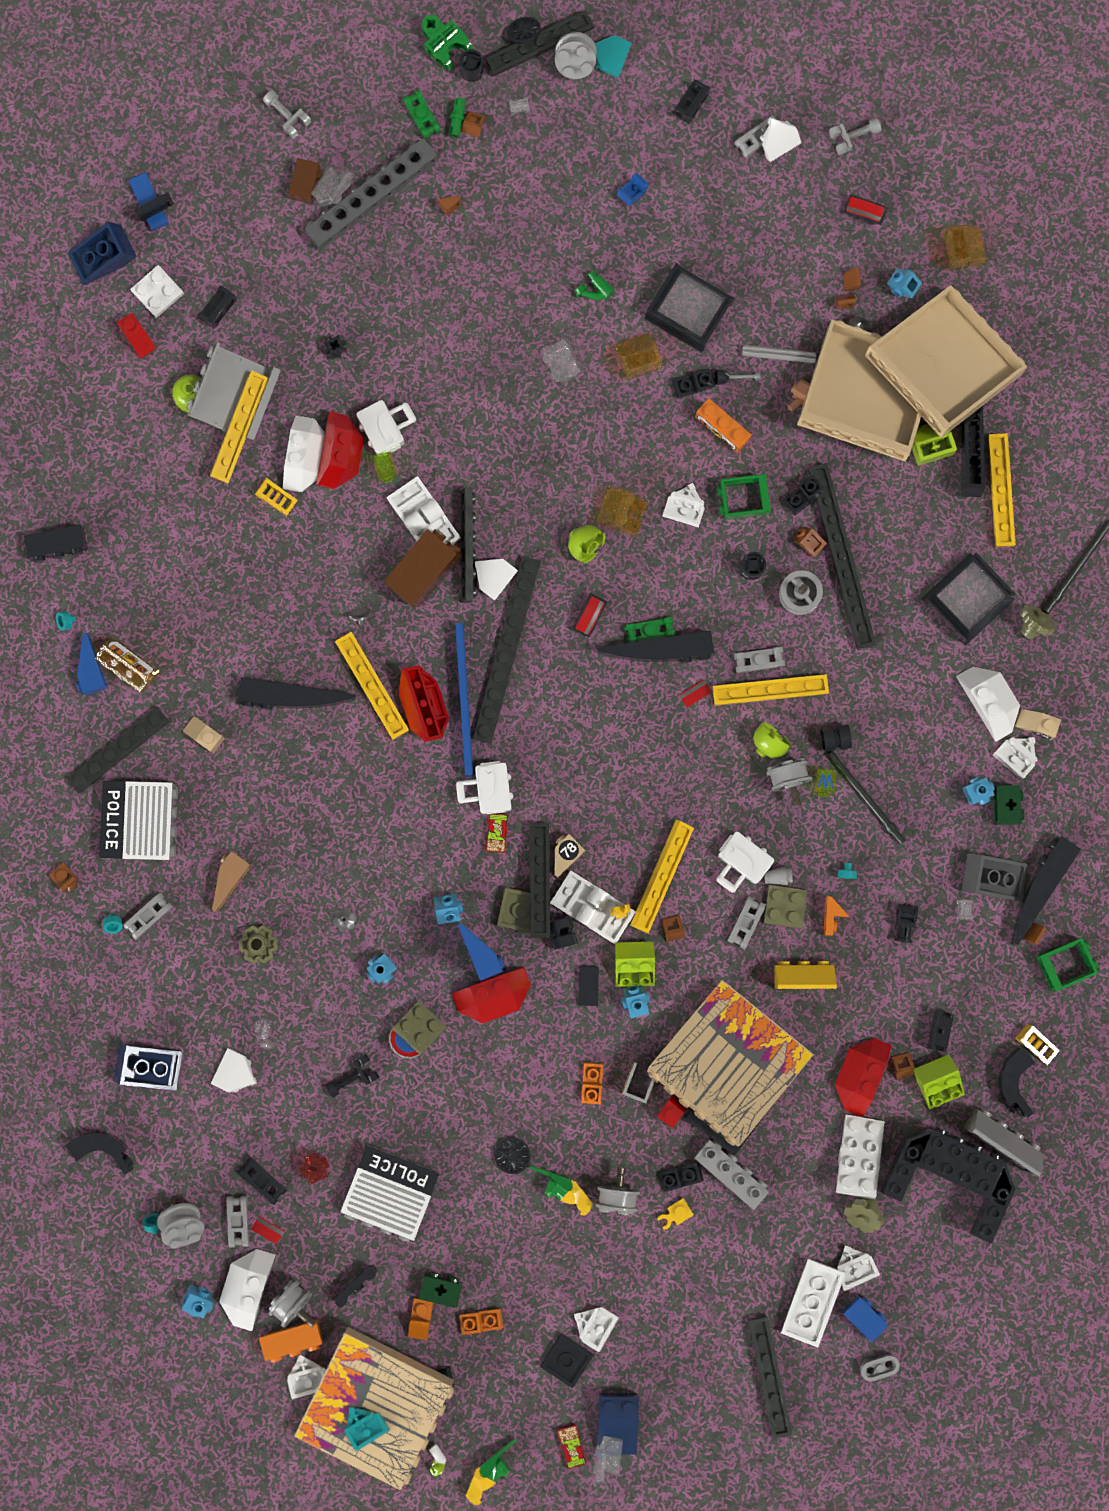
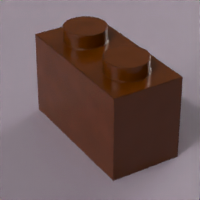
[288,158,323,204]

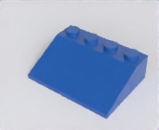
[458,923,506,981]

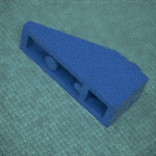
[76,632,108,696]

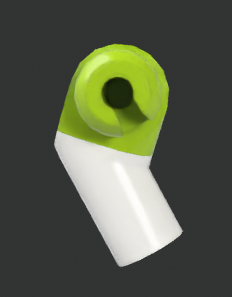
[428,1444,446,1476]

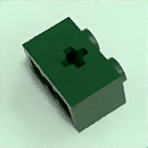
[994,785,1024,825]
[419,1272,463,1308]

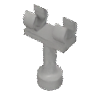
[263,90,311,139]
[829,117,881,155]

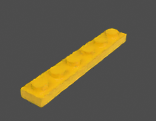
[210,370,269,483]
[987,433,1016,548]
[335,632,409,740]
[712,674,829,706]
[630,820,694,934]

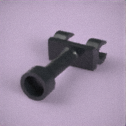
[325,1054,380,1098]

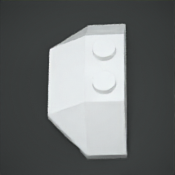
[283,416,325,492]
[956,667,1020,742]
[219,1249,276,1331]

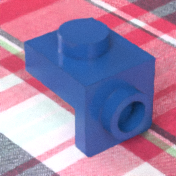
[616,173,649,207]

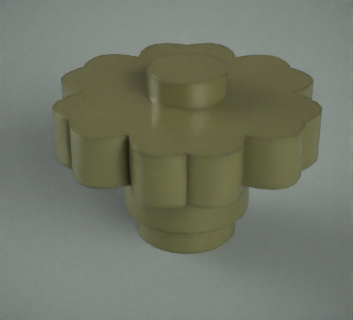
[1020,605,1057,639]
[239,925,278,964]
[844,1198,884,1233]

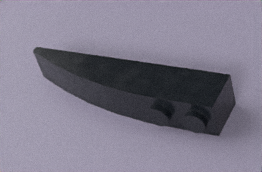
[961,406,985,497]
[597,631,715,664]
[238,677,356,710]
[1011,836,1081,946]

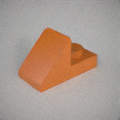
[823,896,849,936]
[408,1297,433,1340]

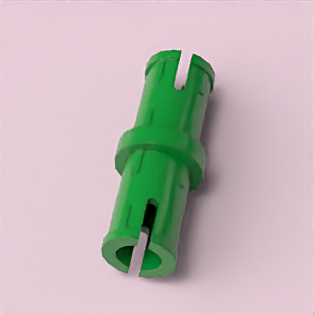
[448,98,466,138]

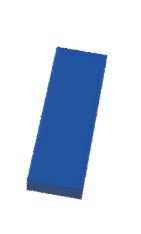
[129,173,169,231]

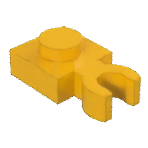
[609,904,631,919]
[657,1198,694,1230]

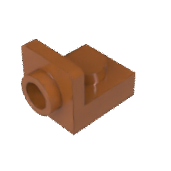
[792,527,827,558]
[49,862,80,892]

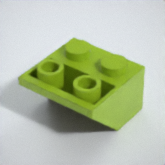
[912,423,957,466]
[615,942,655,987]
[914,1054,965,1110]

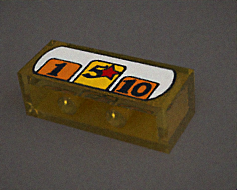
[95,637,159,693]

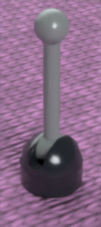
[715,369,761,385]

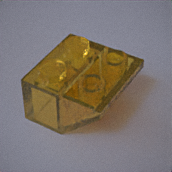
[943,225,987,271]
[614,333,662,380]
[596,487,648,537]

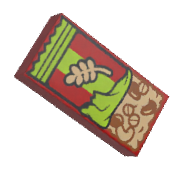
[486,813,508,853]
[557,1424,587,1469]

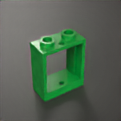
[717,474,771,520]
[1036,938,1099,992]

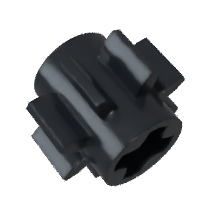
[324,335,347,360]

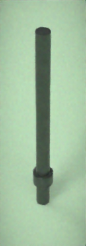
[1042,519,1109,614]
[827,751,906,845]

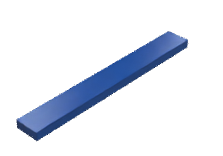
[455,623,473,777]

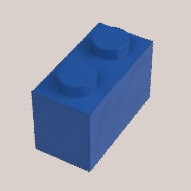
[842,1295,888,1342]

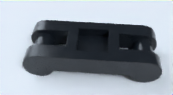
[237,1156,288,1205]
[335,1266,377,1307]

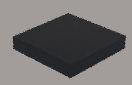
[540,1333,594,1389]

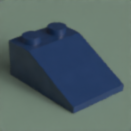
[68,222,137,285]
[114,1043,182,1091]
[597,1393,639,1455]

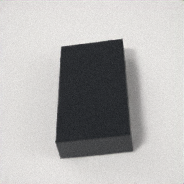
[135,192,174,222]
[579,967,599,1006]

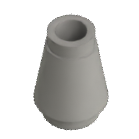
[764,866,793,885]

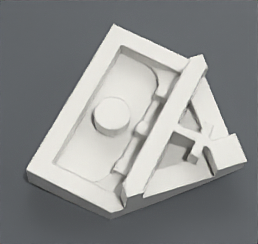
[760,117,801,162]
[663,483,704,527]
[474,559,518,600]
[993,737,1037,780]
[211,1048,257,1092]
[837,1245,880,1291]
[574,1307,619,1352]
[287,1355,326,1399]

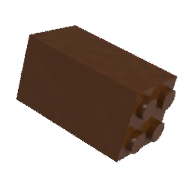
[383,529,463,607]

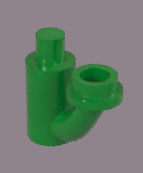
[575,271,615,300]

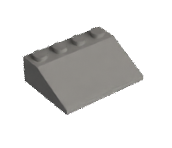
[963,1108,1044,1177]

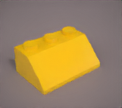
[774,961,837,989]

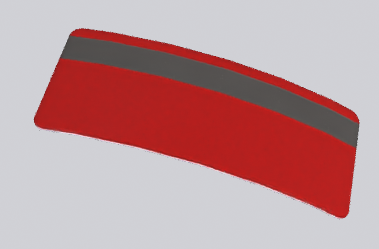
[679,680,712,708]
[251,1216,285,1245]

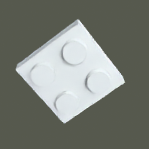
[130,265,184,318]

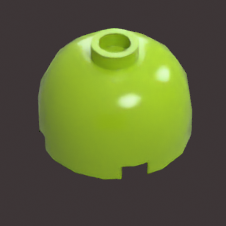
[172,374,201,412]
[568,525,606,563]
[753,722,792,758]

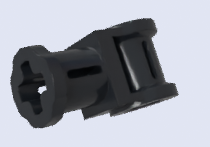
[895,903,918,943]

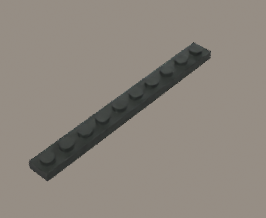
[808,463,877,650]
[473,556,541,744]

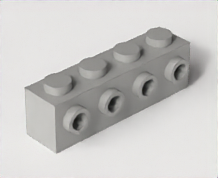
[693,1139,769,1210]

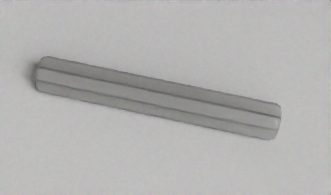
[742,345,817,363]

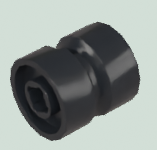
[459,49,484,82]
[740,552,767,581]
[821,724,852,752]
[550,917,578,950]

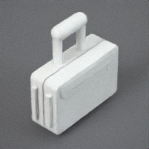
[356,400,416,457]
[456,761,513,814]
[716,832,774,893]

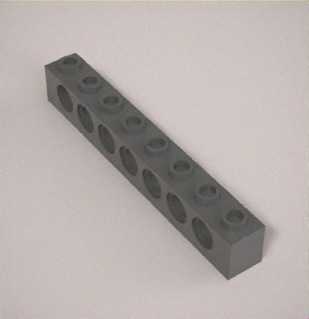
[305,138,438,251]

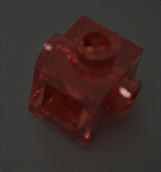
[300,1152,330,1185]

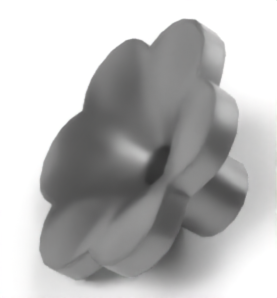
[849,313,872,331]
[348,607,372,625]
[333,908,357,932]

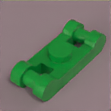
[402,89,441,139]
[624,617,676,643]

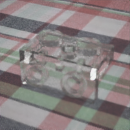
[311,167,354,206]
[541,339,583,383]
[255,1018,280,1049]
[593,1436,623,1484]

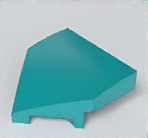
[595,35,632,78]
[344,1407,390,1452]

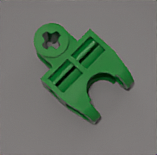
[422,15,473,71]

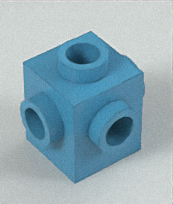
[887,268,922,298]
[962,776,995,806]
[434,894,463,924]
[367,954,398,984]
[621,985,650,1018]
[182,1284,214,1318]

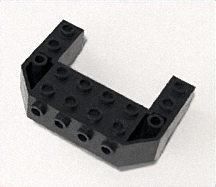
[880,1127,1016,1244]

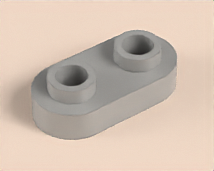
[860,1354,899,1382]

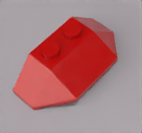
[316,411,364,489]
[399,665,449,742]
[452,967,531,1023]
[835,1038,892,1117]

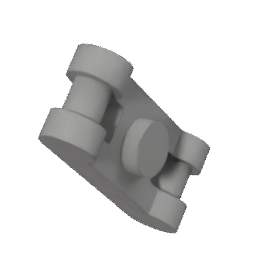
[734,116,776,159]
[734,647,786,673]
[123,892,173,940]
[727,896,766,950]
[227,1195,249,1248]

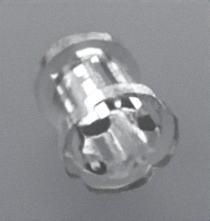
[509,96,530,116]
[956,900,973,920]

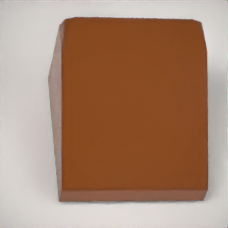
[462,111,486,137]
[437,196,461,216]
[843,267,861,292]
[834,294,857,309]
[661,915,685,942]
[1023,922,1047,945]
[891,1052,915,1080]

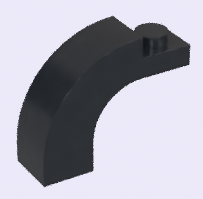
[999,1046,1035,1118]
[65,1132,134,1175]

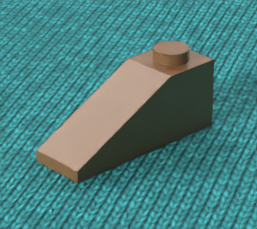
[212,851,252,912]

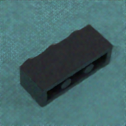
[24,525,88,563]

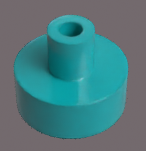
[56,611,76,631]
[837,863,857,879]
[102,913,123,934]
[142,1213,160,1234]

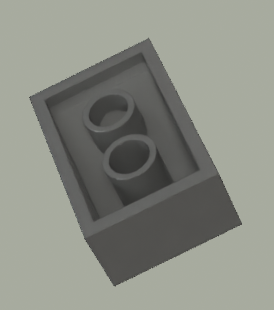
[962,853,1028,902]

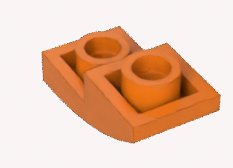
[581,1061,603,1105]
[459,1308,504,1335]

